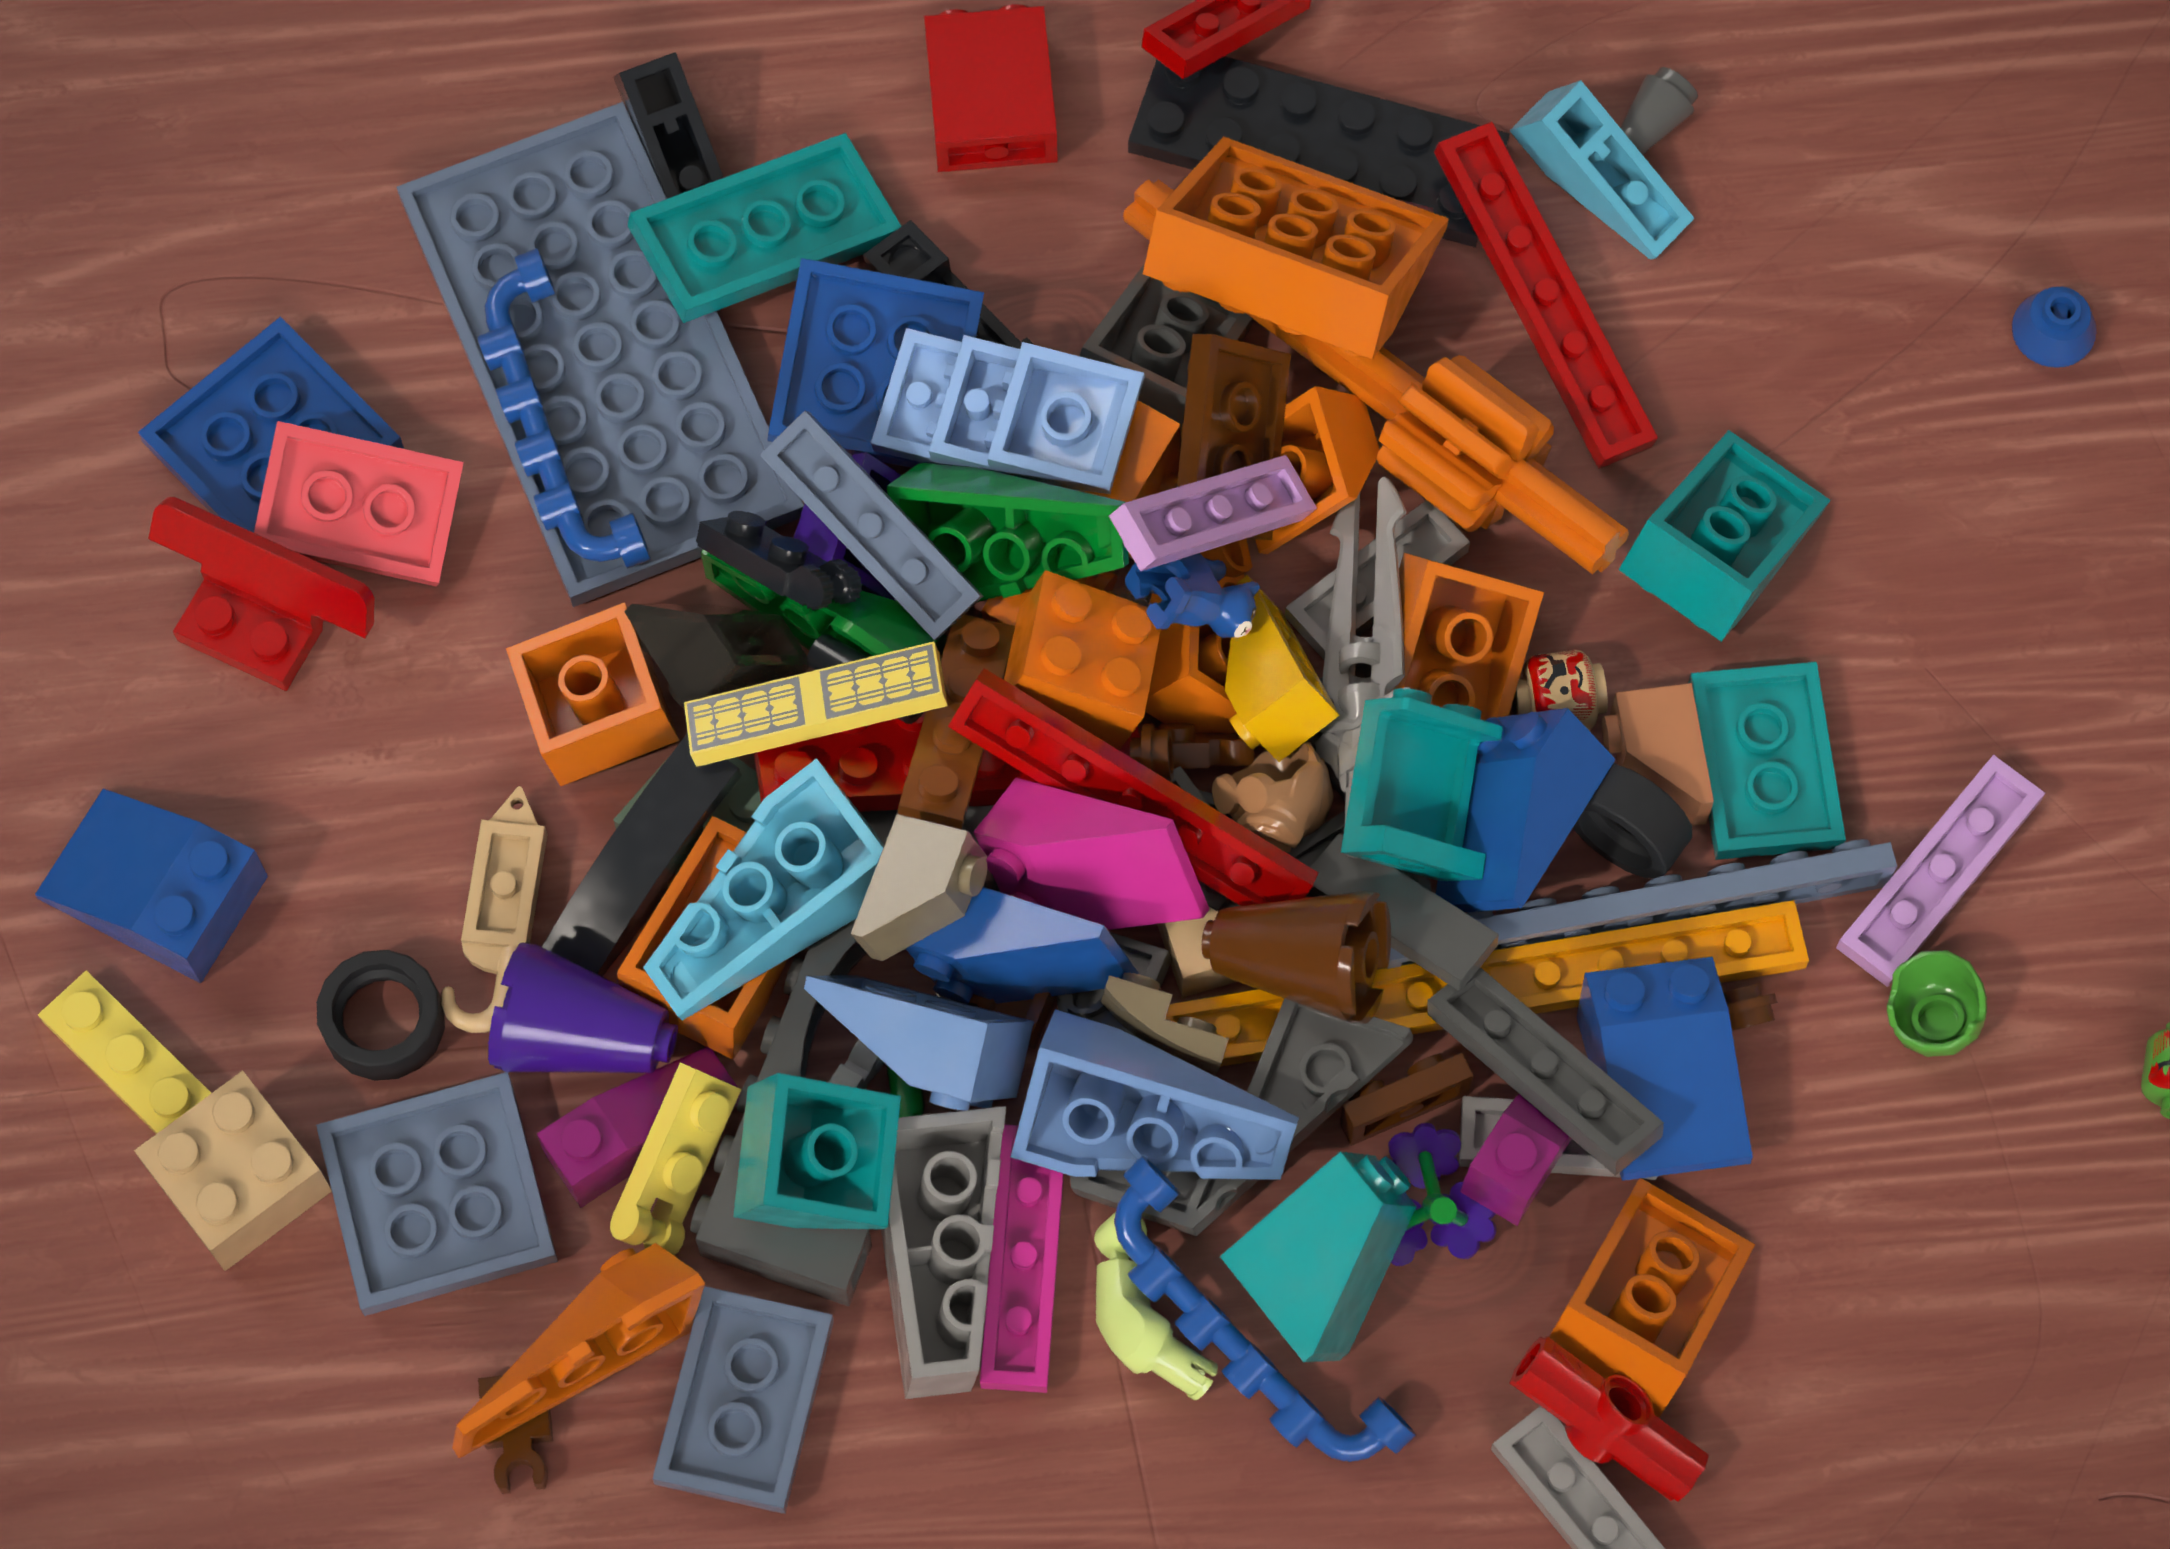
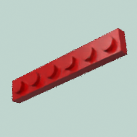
[1434,122,1658,469]
[948,668,1319,906]

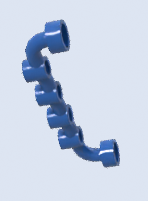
[477,248,651,569]
[1114,1155,1416,1462]

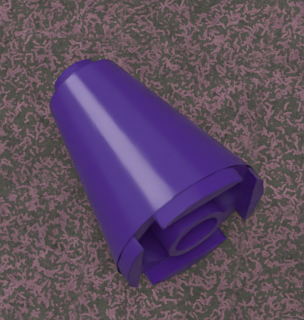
[488,942,678,1073]

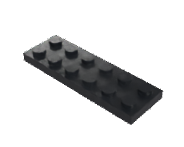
[1128,56,1510,248]

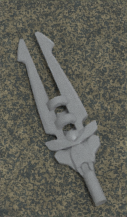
[1315,477,1411,858]

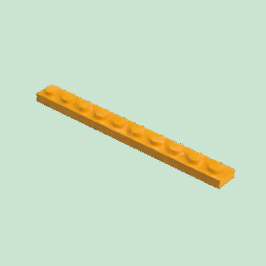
[1165,900,1809,1067]

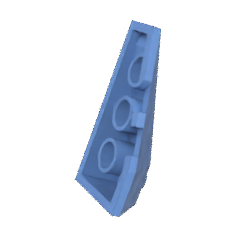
[1011,1009,1299,1180]

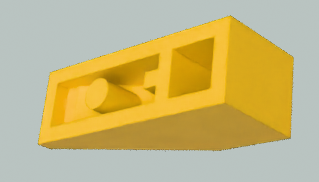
[1225,575,1340,762]

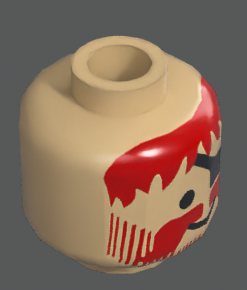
[1513,650,1608,730]

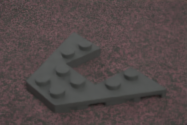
[1056,932,1413,1236]

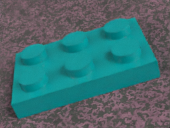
[1688,662,1846,860]

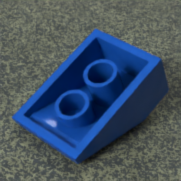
[1436,708,1616,913]
[35,789,268,983]
[906,887,1139,1004]
[1576,957,1753,1181]

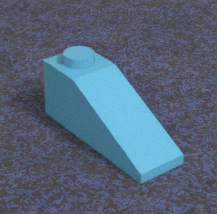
[1509,80,1694,260]

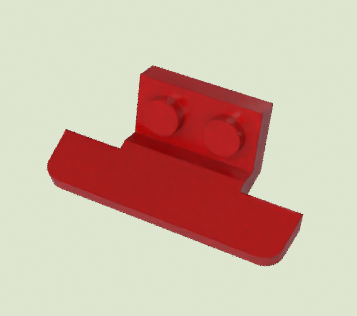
[148,497,375,692]

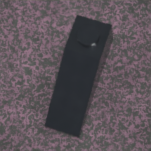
[613,52,724,199]

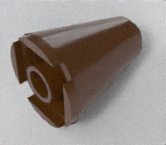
[1201,891,1391,1024]

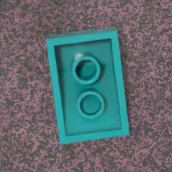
[1618,430,1831,642]

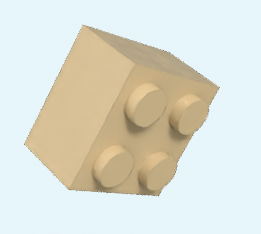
[134,1070,332,1271]

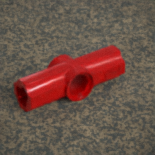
[1510,1336,1709,1502]

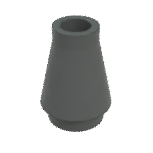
[1620,67,1698,156]

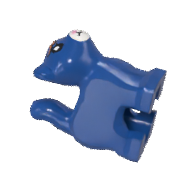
[1125,553,1260,638]

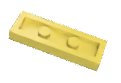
[38,970,211,1134]

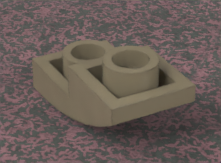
[1101,973,1229,1076]

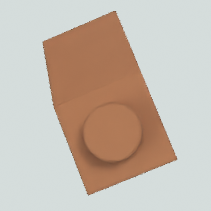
[1602,683,1714,826]

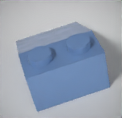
[804,975,1034,1111]

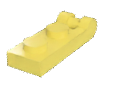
[610,1063,742,1255]

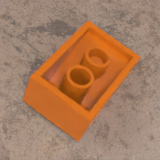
[1392,553,1544,721]
[617,816,788,1060]
[1549,1178,1756,1418]

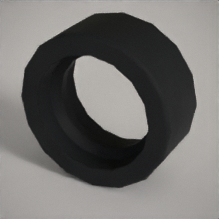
[1573,763,1692,879]
[316,950,445,1081]

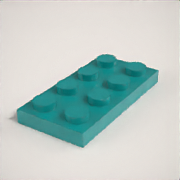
[627,133,901,323]

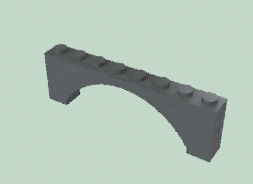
[690,805,1000,1306]

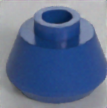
[2012,286,2097,368]

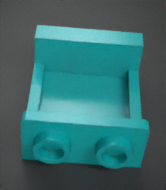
[1341,688,1503,881]

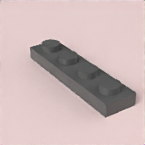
[1428,967,1664,1176]

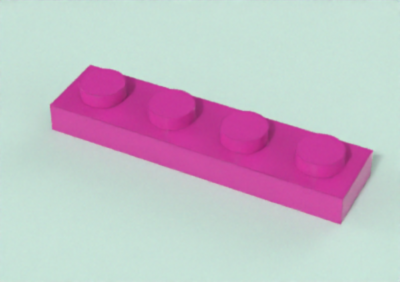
[980,1125,1064,1393]

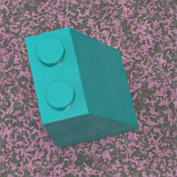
[1220,1151,1417,1362]

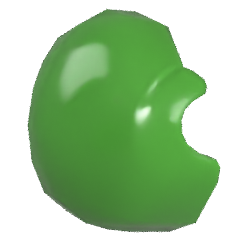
[1886,950,1987,1057]

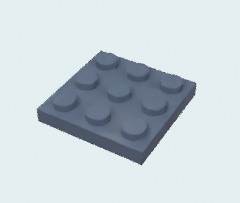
[316,1072,558,1316]

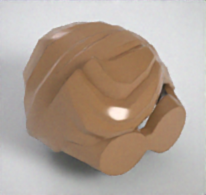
[1212,742,1334,853]

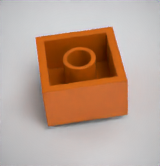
[1004,570,1161,750]
[506,602,679,786]

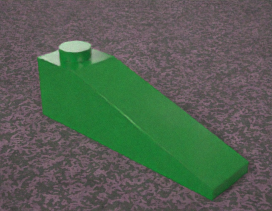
[887,463,1129,603]
[701,550,947,660]

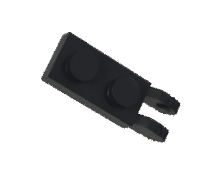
[696,511,863,610]

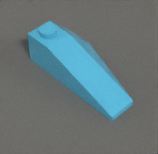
[643,758,885,1020]

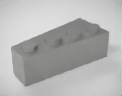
[881,1106,1006,1399]

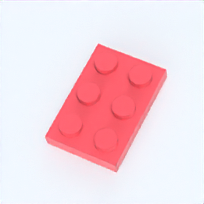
[254,421,464,587]

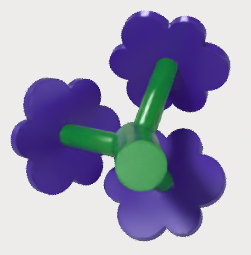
[1388,1123,1497,1266]

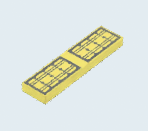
[684,641,948,767]

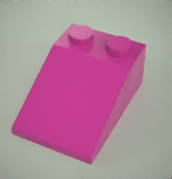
[973,778,1210,930]

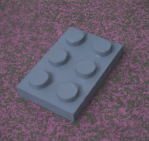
[652,1286,834,1514]

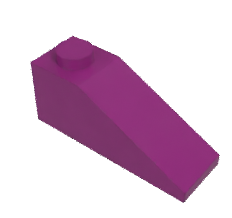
[537,1047,741,1208]

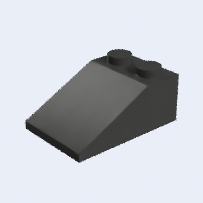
[1080,263,1255,448]

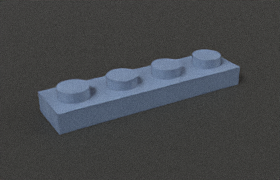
[759,410,983,640]

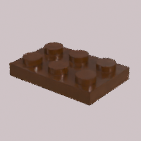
[1176,334,1291,540]

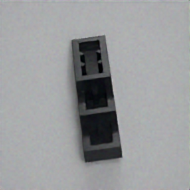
[542,733,742,977]

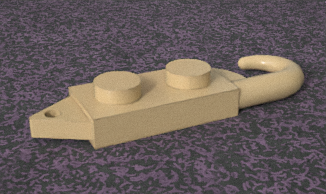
[441,786,548,1033]

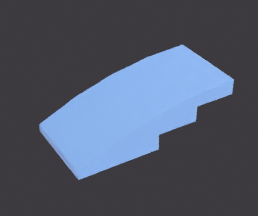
[871,328,1145,494]

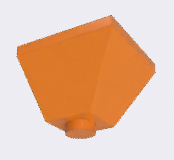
[1255,386,1380,555]

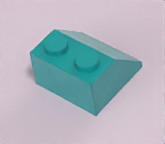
[733,1073,901,1229]

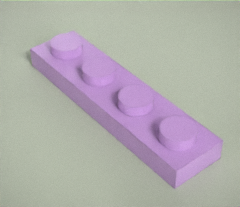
[1109,455,1317,572]
[1836,755,2045,987]

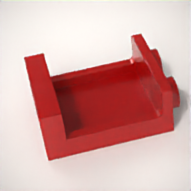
[924,4,1058,172]

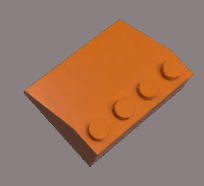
[1143,136,1449,359]

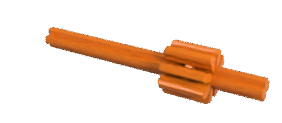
[1123,179,1629,575]

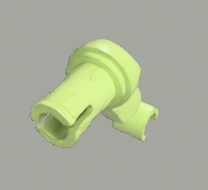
[1094,1212,1218,1400]

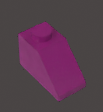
[1460,1094,1572,1226]

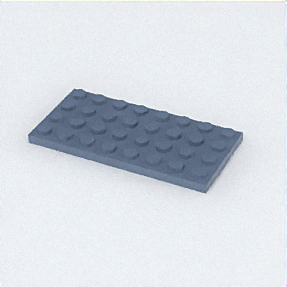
[396,102,804,607]

